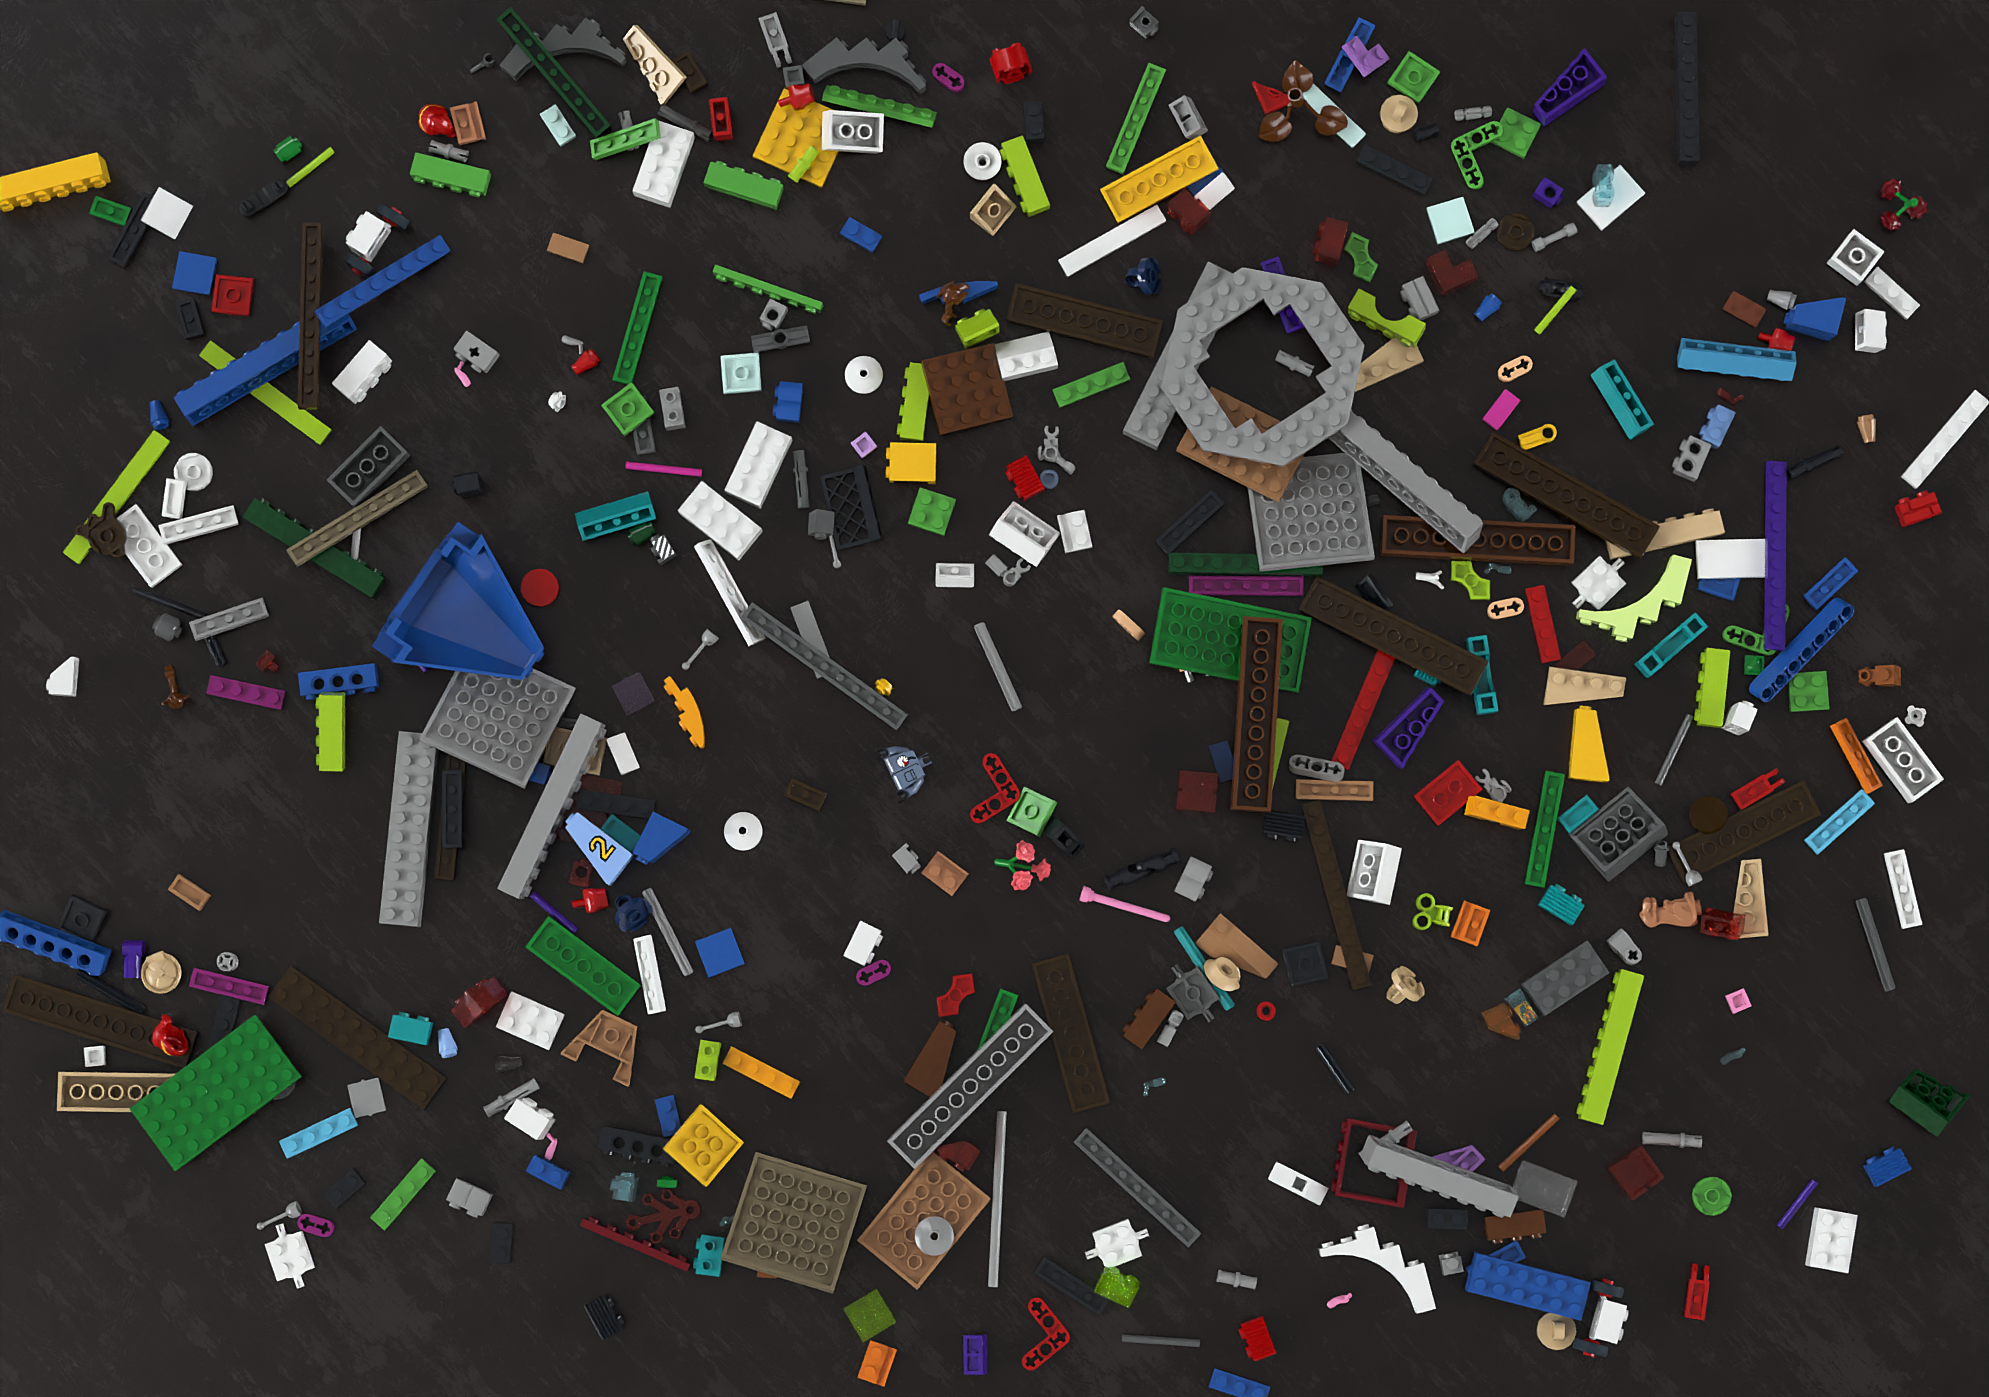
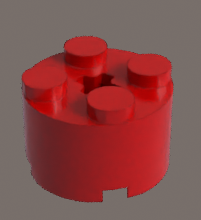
[989,43,1032,84]

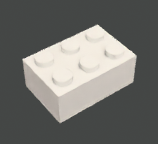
[822,110,884,154]
[332,340,392,404]
[504,1098,556,1140]
[1805,1207,1858,1273]

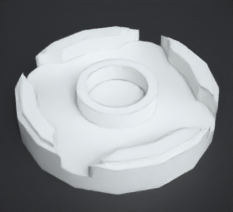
[174,453,213,491]

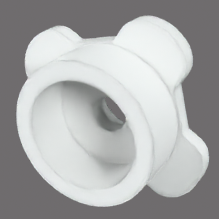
[549,391,566,412]
[1905,706,1926,727]

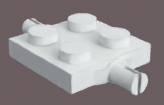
[1571,556,1626,610]
[1085,1219,1149,1270]
[265,1223,315,1288]

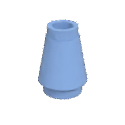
[438,1028,458,1058]

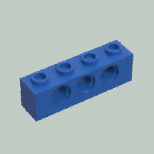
[298,663,380,700]

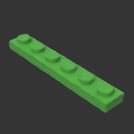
[1106,63,1166,174]
[822,85,937,128]
[713,264,823,314]

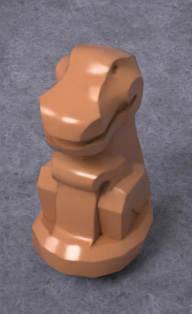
[1639,891,1702,928]

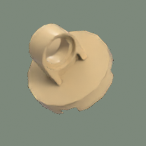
[1380,95,1418,134]
[1387,966,1425,1004]
[1537,1312,1576,1350]

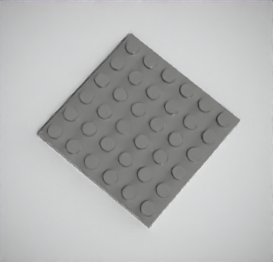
[1247,453,1375,572]
[420,669,576,789]

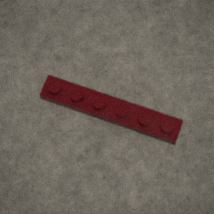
[580,1216,691,1271]

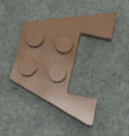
[561,1010,638,1087]

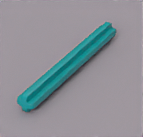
[1174,926,1234,1011]

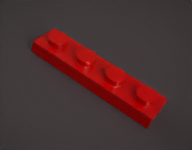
[1525,585,1561,664]

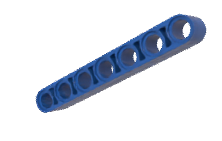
[1749,597,1854,702]

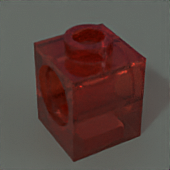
[569,858,594,888]

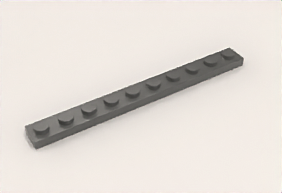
[741,602,908,730]

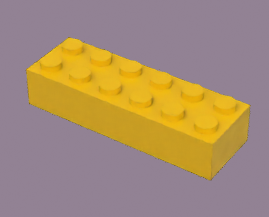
[0,152,111,212]

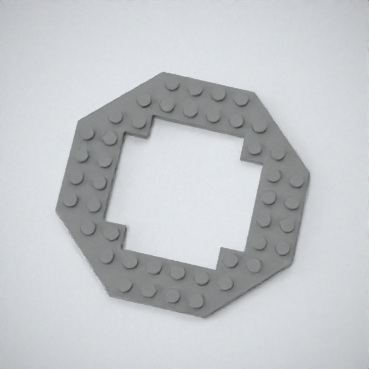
[1161,267,1364,467]

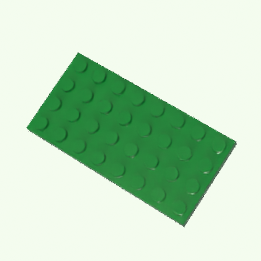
[1149,587,1312,693]
[130,1015,302,1171]

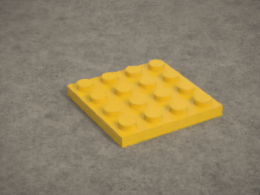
[753,88,839,188]

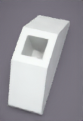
[1268,1162,1329,1206]

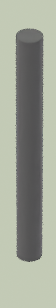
[1655,714,1694,786]
[1122,1334,1200,1347]

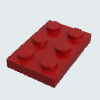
[1413,760,1483,826]

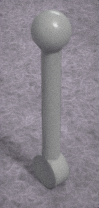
[829,533,841,568]

